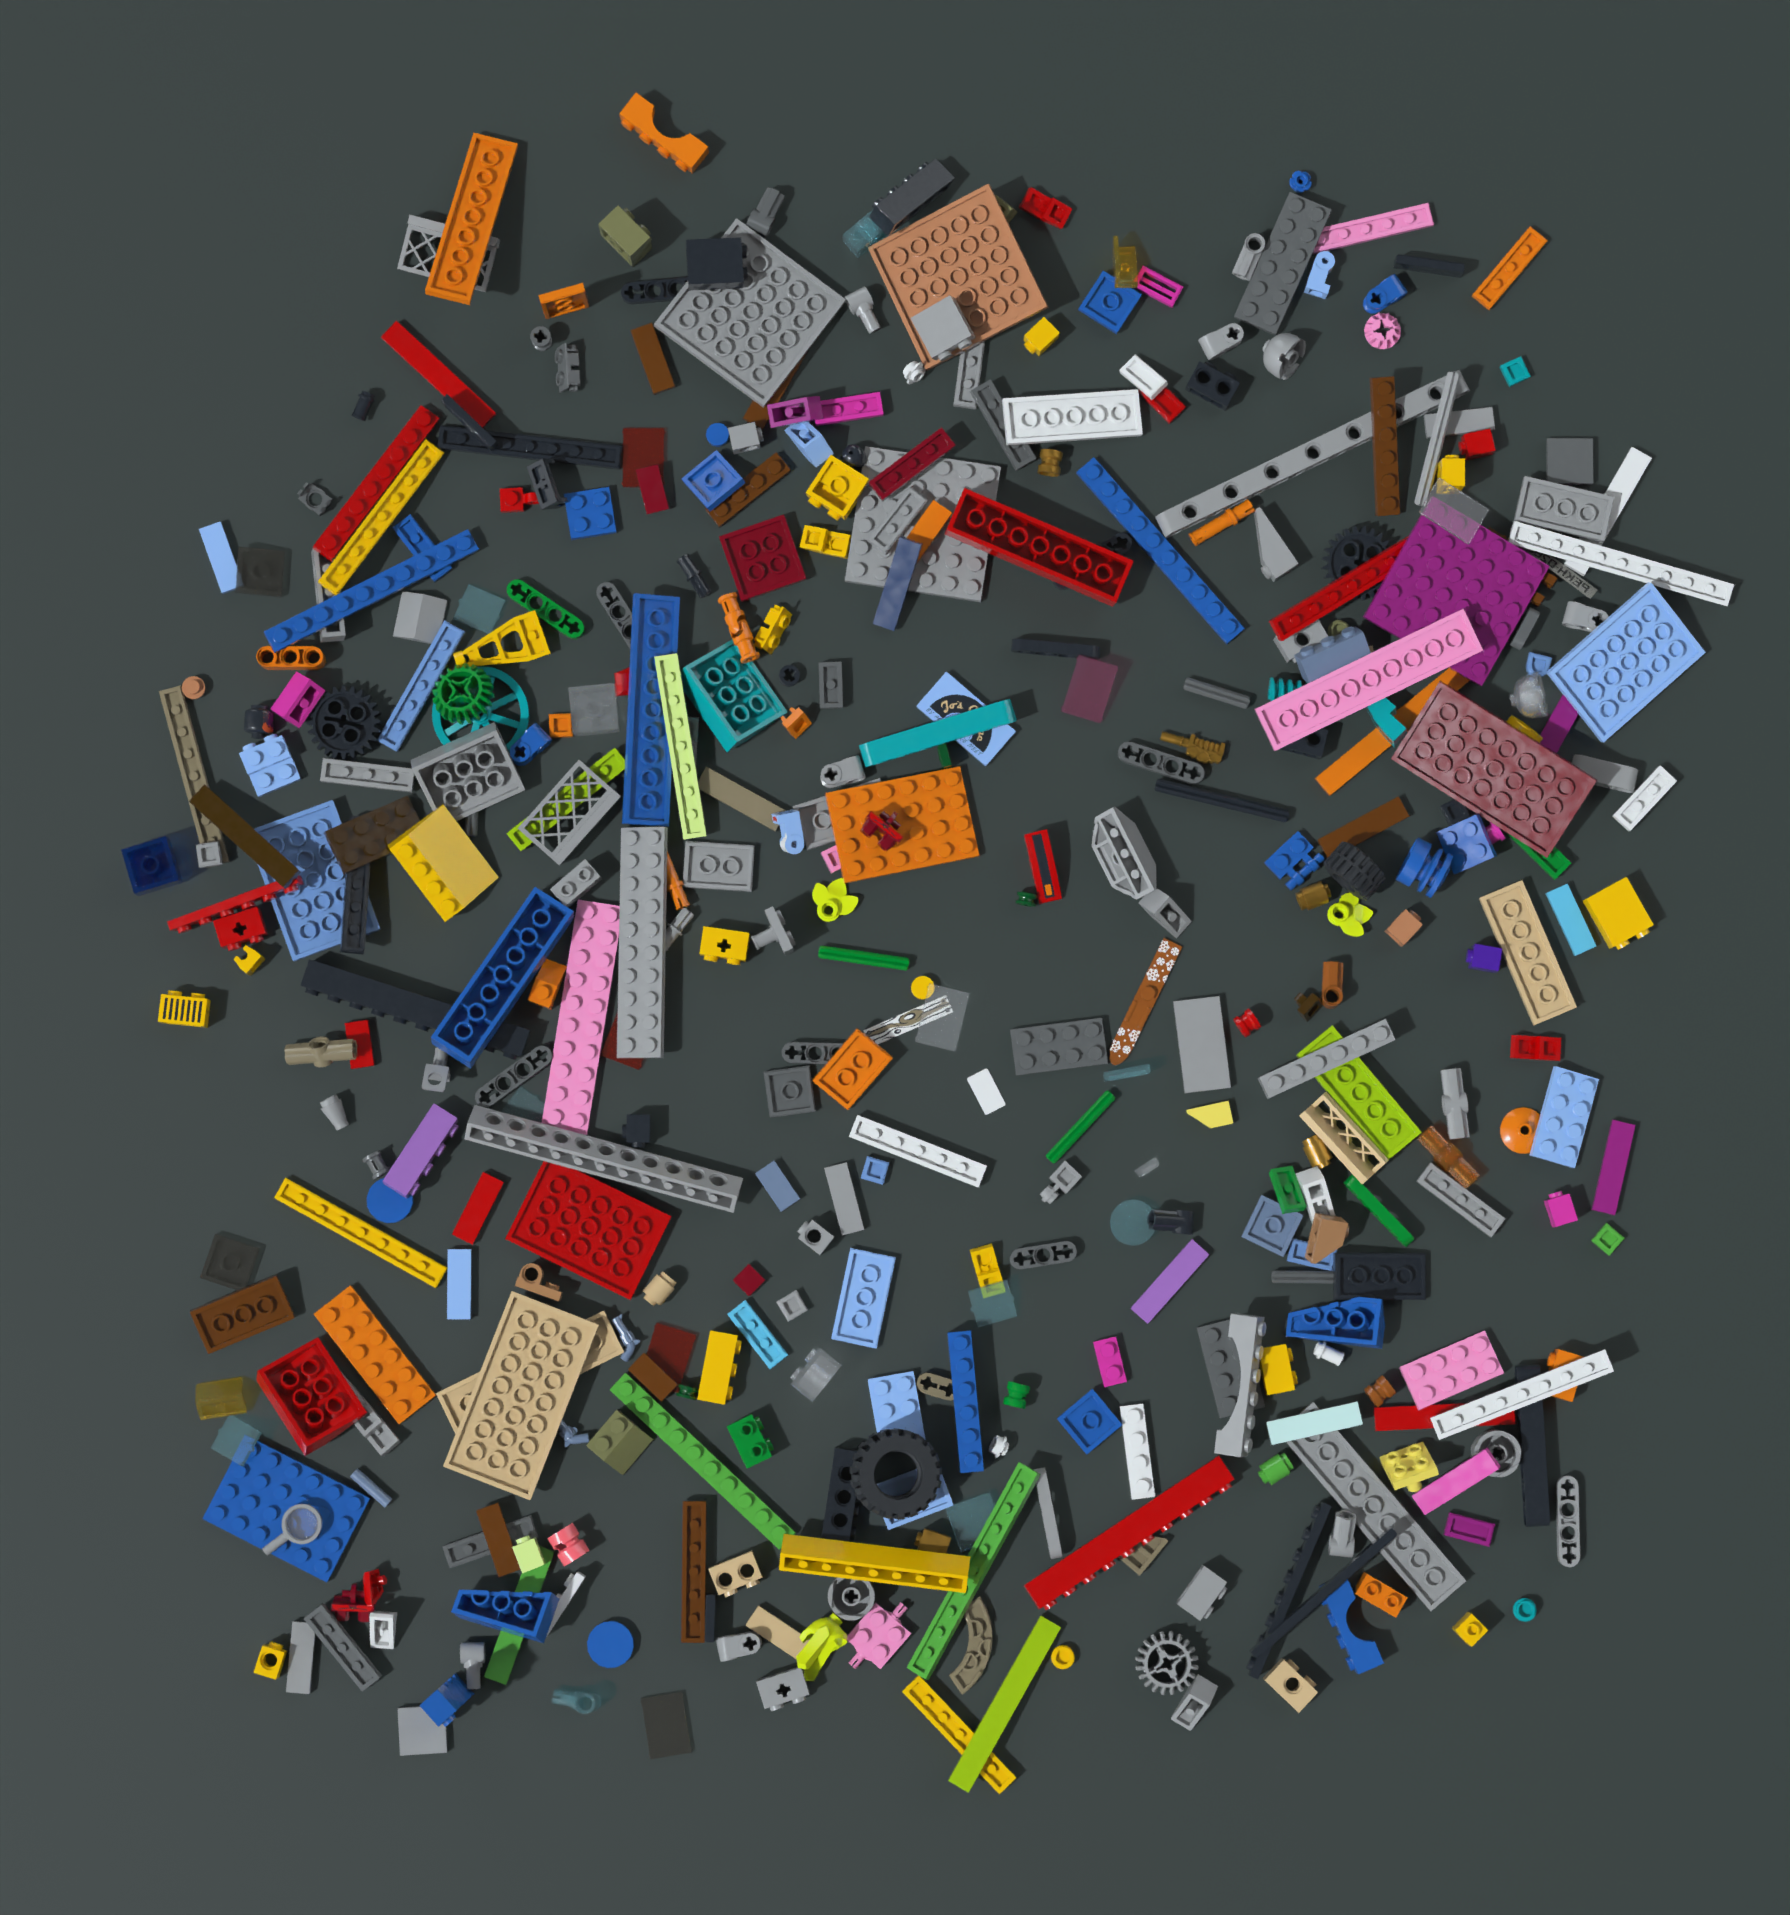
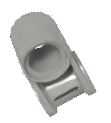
[1198,323,1244,361]
[1562,601,1608,632]
[820,756,866,788]
[715,1631,762,1662]

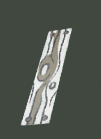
[863,995,953,1044]

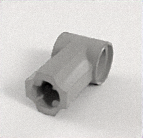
[1232,233,1265,281]
[1328,1510,1356,1558]

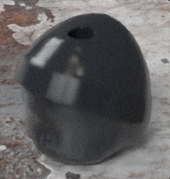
[841,444,866,470]

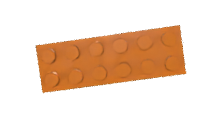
[314,1285,436,1424]

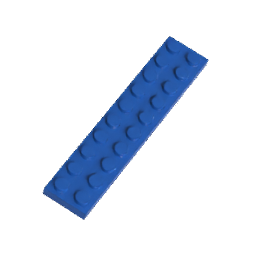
[622,593,680,827]

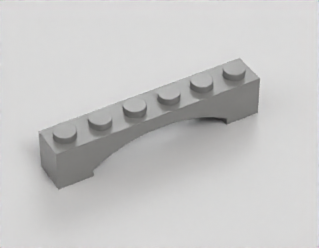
[1258,1019,1395,1099]
[1214,1313,1266,1457]

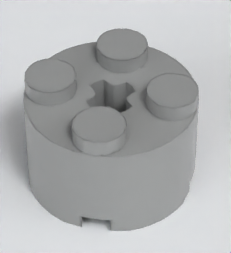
[1471,1430,1521,1477]
[828,1577,875,1620]

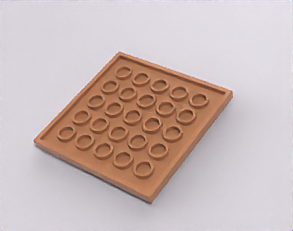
[868,184,1049,370]

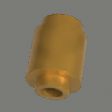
[1295,881,1332,911]
[1302,1135,1333,1169]

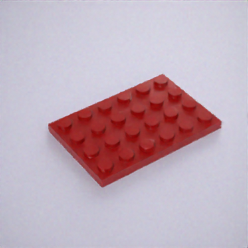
[505,1161,672,1300]

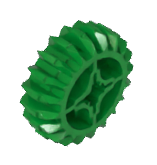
[432,663,495,725]

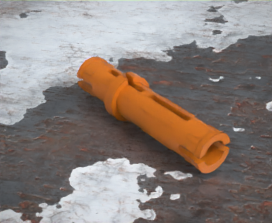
[1188,499,1255,546]
[667,851,690,910]

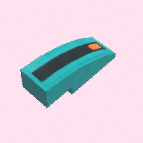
[1366,698,1407,748]

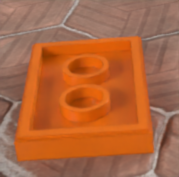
[538,283,589,319]
[812,1028,893,1110]

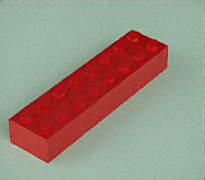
[945,488,1133,607]

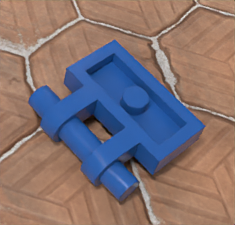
[1264,831,1325,891]

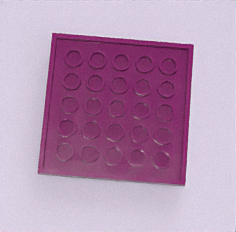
[1363,497,1549,686]

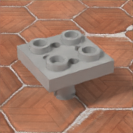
[751,906,796,956]

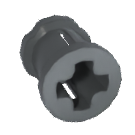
[530,326,552,351]
[362,1150,391,1180]

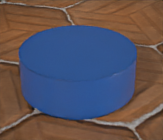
[706,423,729,447]

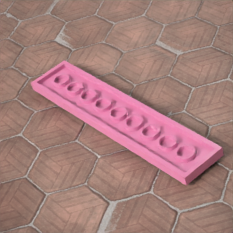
[1254,609,1483,751]
[542,900,620,1135]

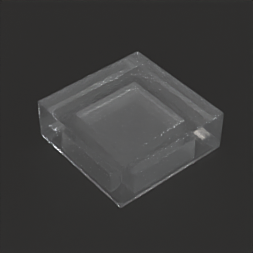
[1134,1157,1160,1177]

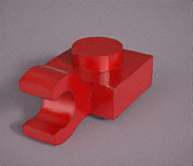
[500,487,539,513]

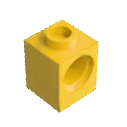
[1023,317,1060,356]
[1452,1612,1488,1647]
[253,1641,287,1680]

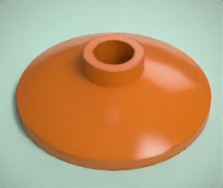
[1500,1108,1540,1154]

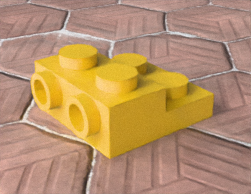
[806,455,870,521]

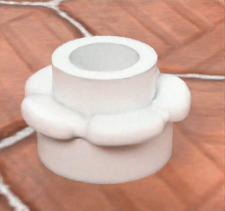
[989,1435,1009,1458]

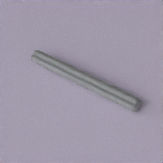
[1414,372,1461,507]

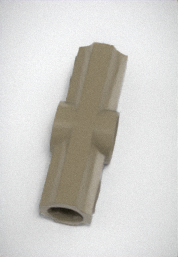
[285,1036,358,1067]

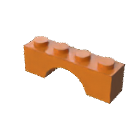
[619,93,709,174]

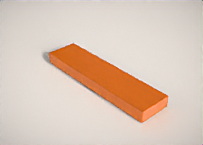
[1472,226,1548,310]

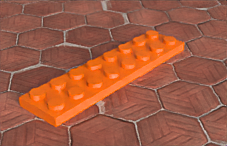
[425,133,518,305]

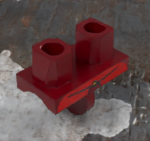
[860,811,903,852]
[331,1583,377,1622]

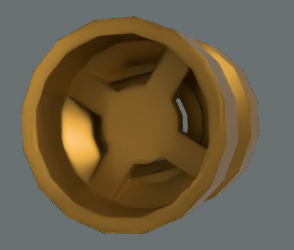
[1037,449,1063,477]

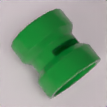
[1003,1381,1030,1409]

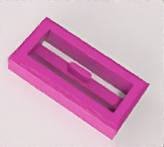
[1132,266,1183,308]

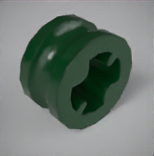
[1015,892,1037,907]
[676,1384,699,1400]

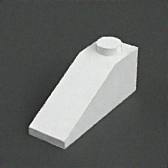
[1296,1166,1335,1224]

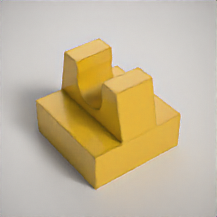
[234,945,265,976]

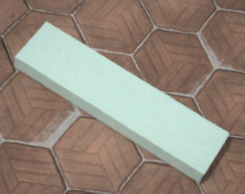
[1266,1401,1363,1445]

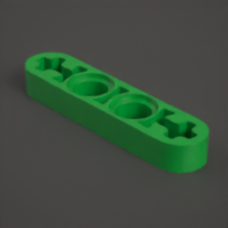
[507,579,585,639]
[1343,1174,1415,1248]

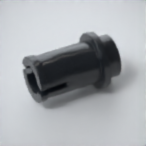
[351,390,375,421]

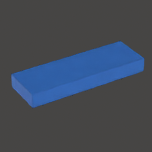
[393,514,453,583]

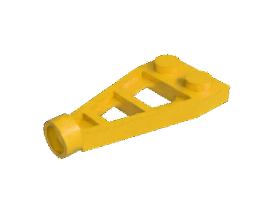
[453,610,551,668]

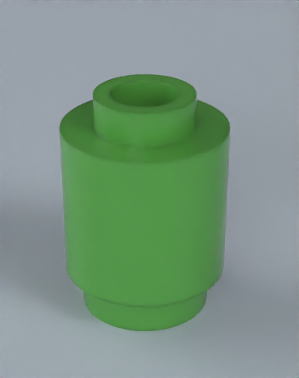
[1258,1453,1294,1485]

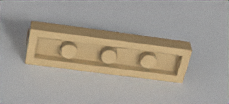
[1299,1092,1389,1184]

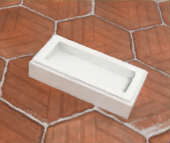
[1119,355,1168,400]

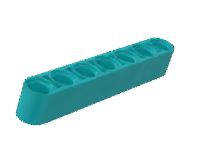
[859,699,1017,768]

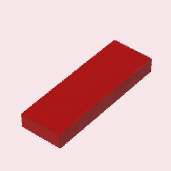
[452,1172,504,1245]

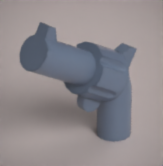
[611,1314,641,1362]
[558,1420,590,1447]

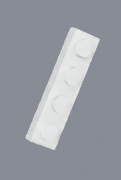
[1120,1403,1155,1500]

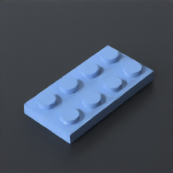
[1529,1066,1599,1168]

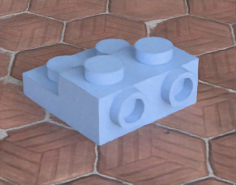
[239,734,302,797]

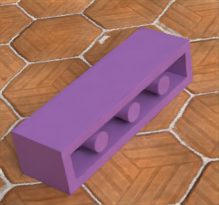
[383,1104,459,1199]

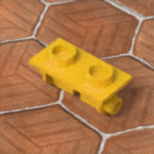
[754,605,792,655]

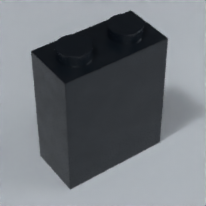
[686,237,748,291]

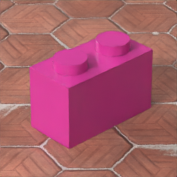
[271,671,325,728]

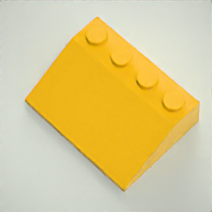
[387,804,499,922]

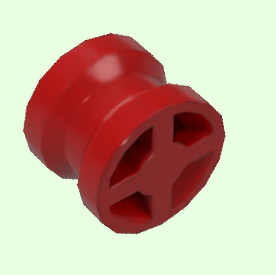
[1233,1008,1261,1038]

